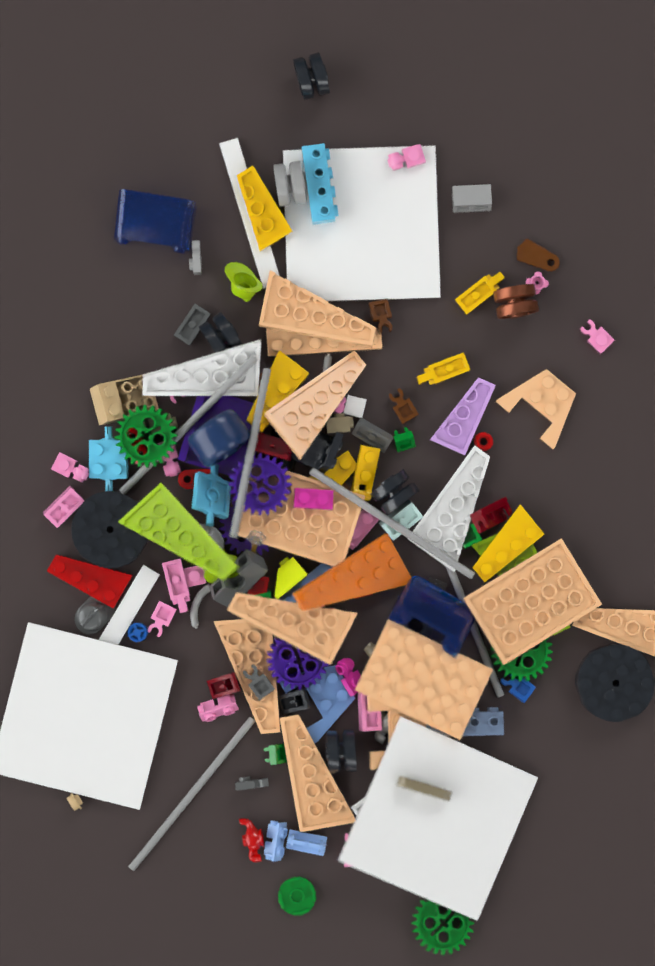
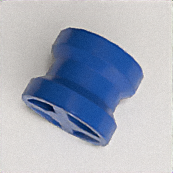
[128,623,148,642]

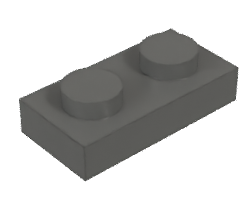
[174,304,211,346]
[351,418,393,453]

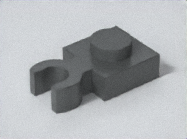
[243,664,275,700]
[235,776,269,791]

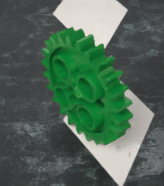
[115,405,178,468]
[490,637,553,682]
[411,899,474,955]

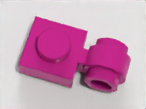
[336,658,361,697]

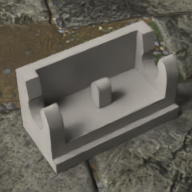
[452,184,492,213]

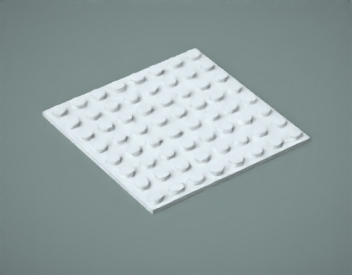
[283,146,440,301]
[0,622,178,810]
[338,716,538,921]

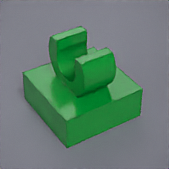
[393,427,416,452]
[264,743,287,765]

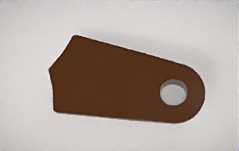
[517,239,560,271]

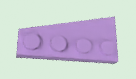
[430,377,496,455]

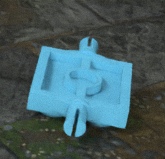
[89,426,128,491]
[192,465,231,527]

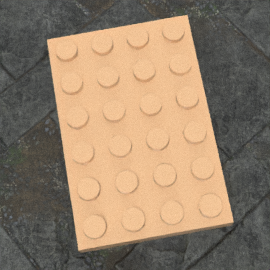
[238,467,365,567]
[463,538,602,665]
[355,620,493,740]

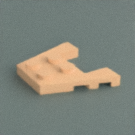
[496,369,576,449]
[367,696,426,770]

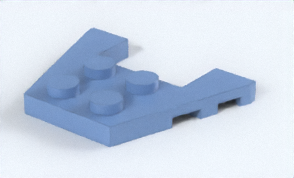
[280,665,355,743]

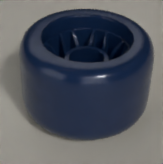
[188,409,250,468]

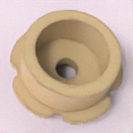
[67,793,83,811]

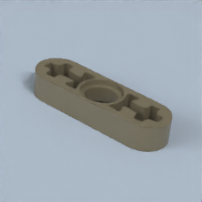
[397,776,452,801]

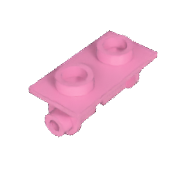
[197,694,239,722]

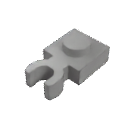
[189,240,202,275]

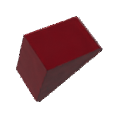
[207,671,241,699]

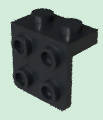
[291,432,343,474]

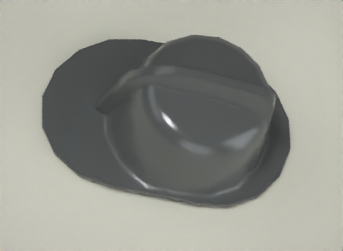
[74,597,116,634]

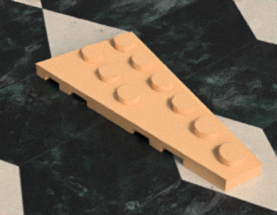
[259,270,376,348]

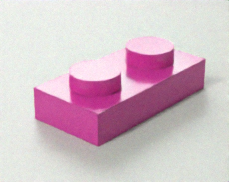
[294,488,334,510]

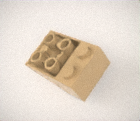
[90,374,159,426]

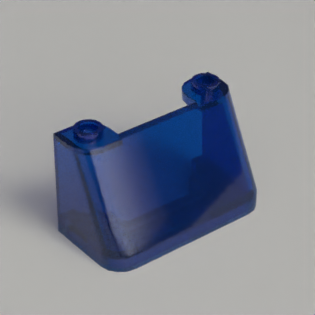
[114,189,197,254]
[388,576,475,658]

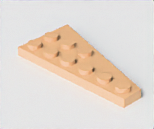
[266,328,382,357]
[264,350,366,459]
[227,593,357,665]
[572,608,655,657]
[214,619,280,734]
[280,714,356,832]

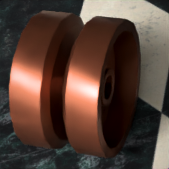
[493,284,539,319]

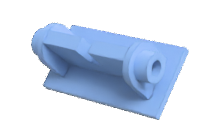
[263,820,288,862]
[286,829,327,856]

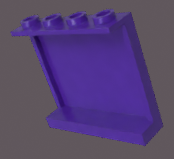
[178,396,263,476]

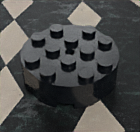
[71,491,149,568]
[575,644,655,722]

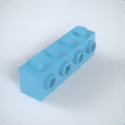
[302,143,339,225]

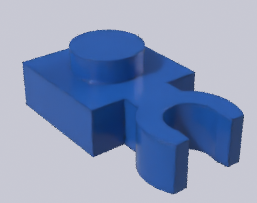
[500,674,536,703]

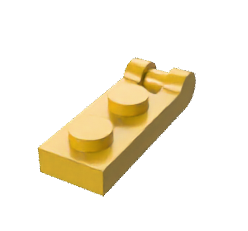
[351,445,380,501]

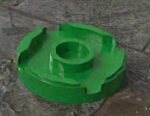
[278,876,316,916]

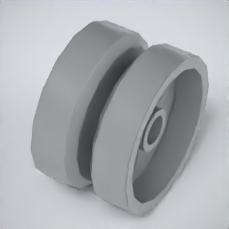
[273,161,306,207]

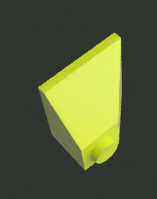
[275,556,307,599]

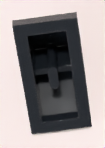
[278,688,311,715]

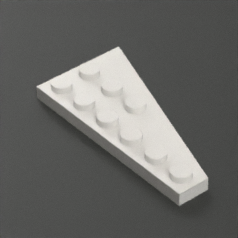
[142,340,261,396]
[408,446,490,572]

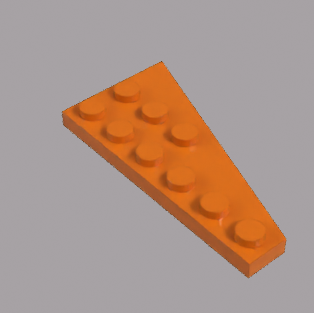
[292,533,414,610]

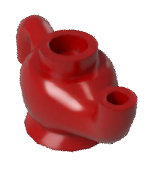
[239,818,264,863]

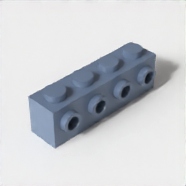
[426,707,504,736]

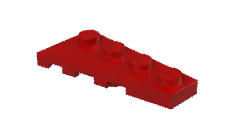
[47,555,133,609]

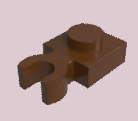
[368,299,393,334]
[389,388,419,424]

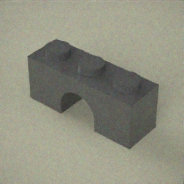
[209,549,268,607]

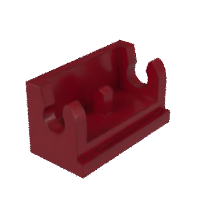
[255,432,293,461]
[469,497,512,534]

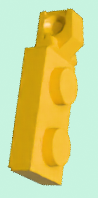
[455,272,505,315]
[416,352,471,385]

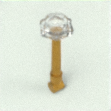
[247,530,266,554]

